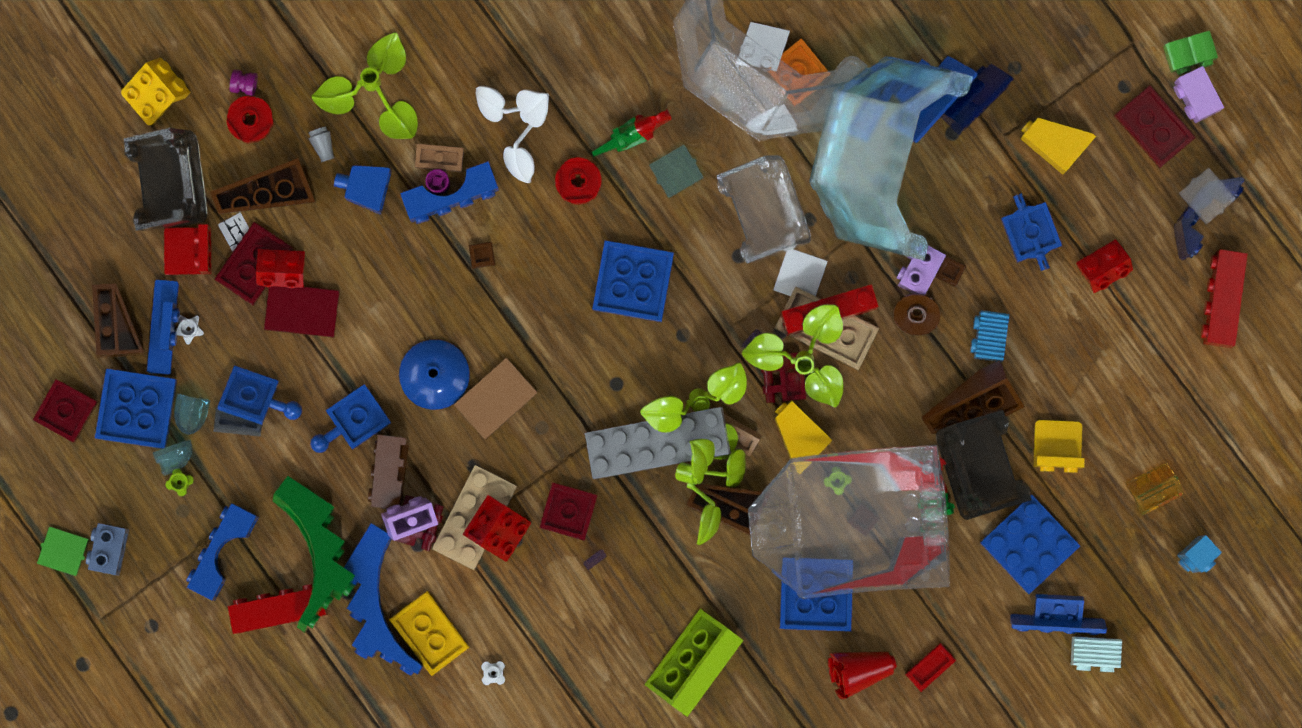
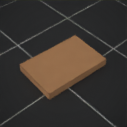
[454,358,538,440]

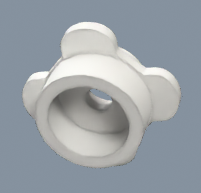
[481,661,505,685]

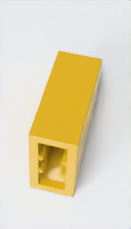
[1021,118,1096,175]
[775,401,832,475]

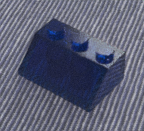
[941,63,1014,136]

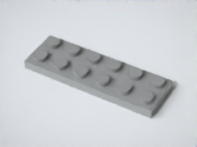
[585,407,731,479]

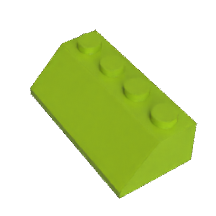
[644,609,744,717]

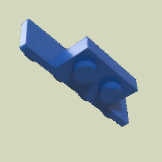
[147,280,180,375]
[1010,594,1107,635]

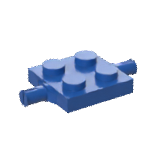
[1001,193,1062,271]

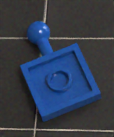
[218,366,302,425]
[310,384,391,453]

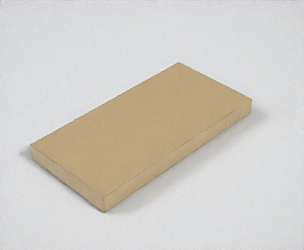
[774,286,879,370]

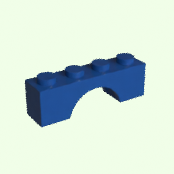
[400,162,499,224]
[186,503,259,601]

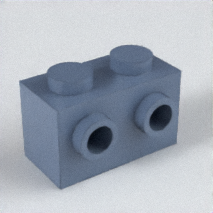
[86,523,129,576]

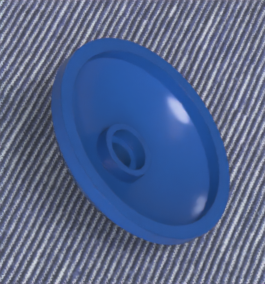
[399,340,470,410]

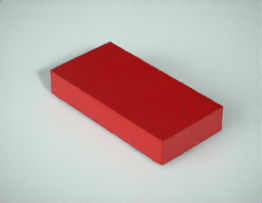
[905,643,956,692]

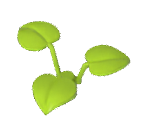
[311,33,418,139]
[742,304,843,407]
[640,362,747,460]
[675,439,746,545]

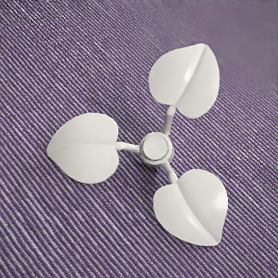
[476,86,549,183]

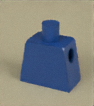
[334,166,392,214]

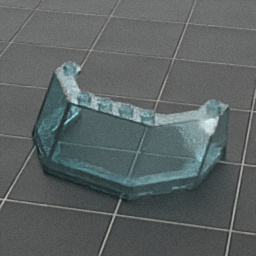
[809,56,973,261]

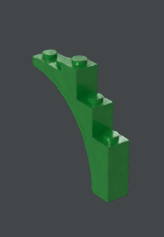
[272,476,355,633]

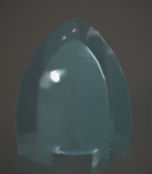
[174,394,210,435]
[153,440,193,476]

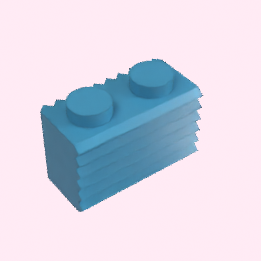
[970,310,1009,362]

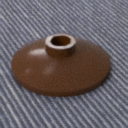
[894,293,941,336]

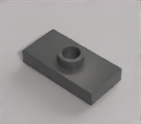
[213,407,262,437]

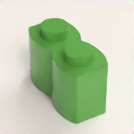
[1163,31,1218,75]

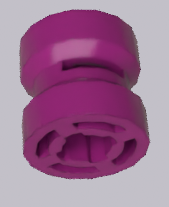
[229,69,258,96]
[425,169,450,195]

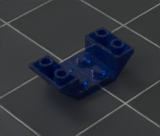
[1173,177,1245,261]

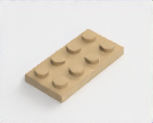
[432,465,517,571]

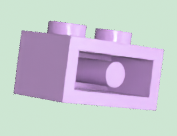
[1174,66,1224,123]
[897,242,946,294]
[381,497,438,541]

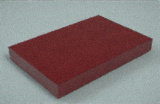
[1114,85,1196,169]
[214,222,293,306]
[264,286,340,338]

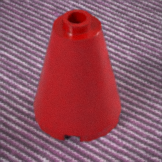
[828,652,897,700]

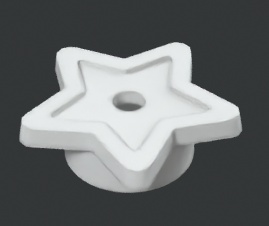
[175,315,204,345]

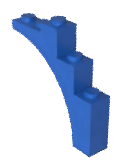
[344,523,424,676]

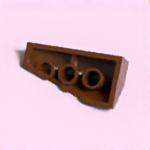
[922,360,1025,434]

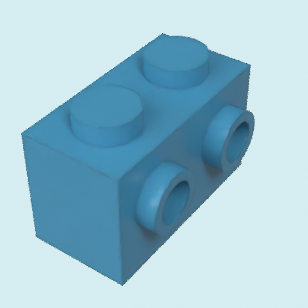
[1177,535,1222,573]

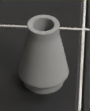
[308,126,334,162]

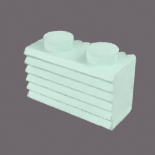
[1071,637,1122,672]

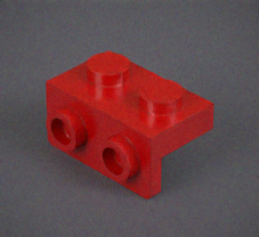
[1076,239,1133,293]
[256,249,305,288]

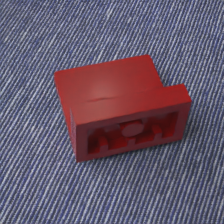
[164,224,212,275]
[462,495,531,562]

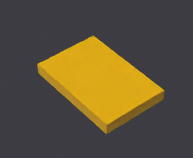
[389,591,470,676]

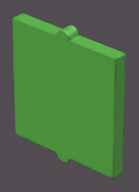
[37,527,89,576]

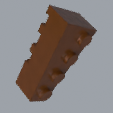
[210,158,317,214]

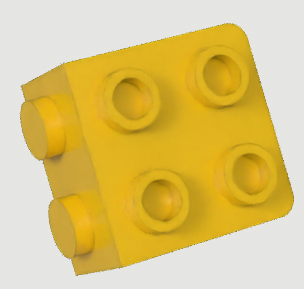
[121,58,191,126]
[1033,420,1085,473]

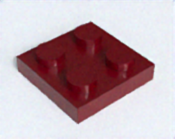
[33,379,98,443]
[539,482,598,541]

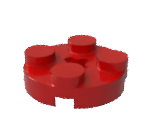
[226,96,274,144]
[555,157,602,205]

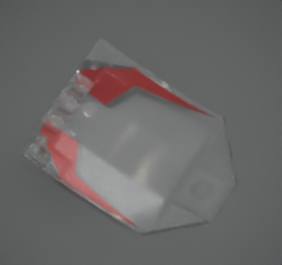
[748,445,950,600]

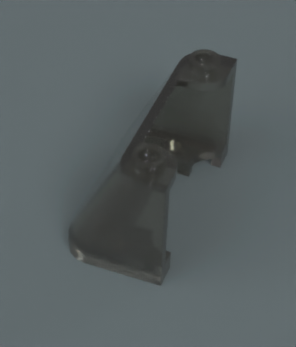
[124,128,207,231]
[936,410,1032,520]

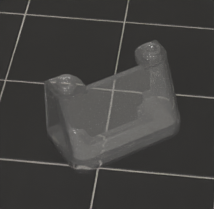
[716,155,811,264]

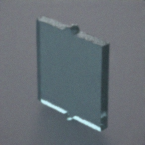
[649,145,704,198]

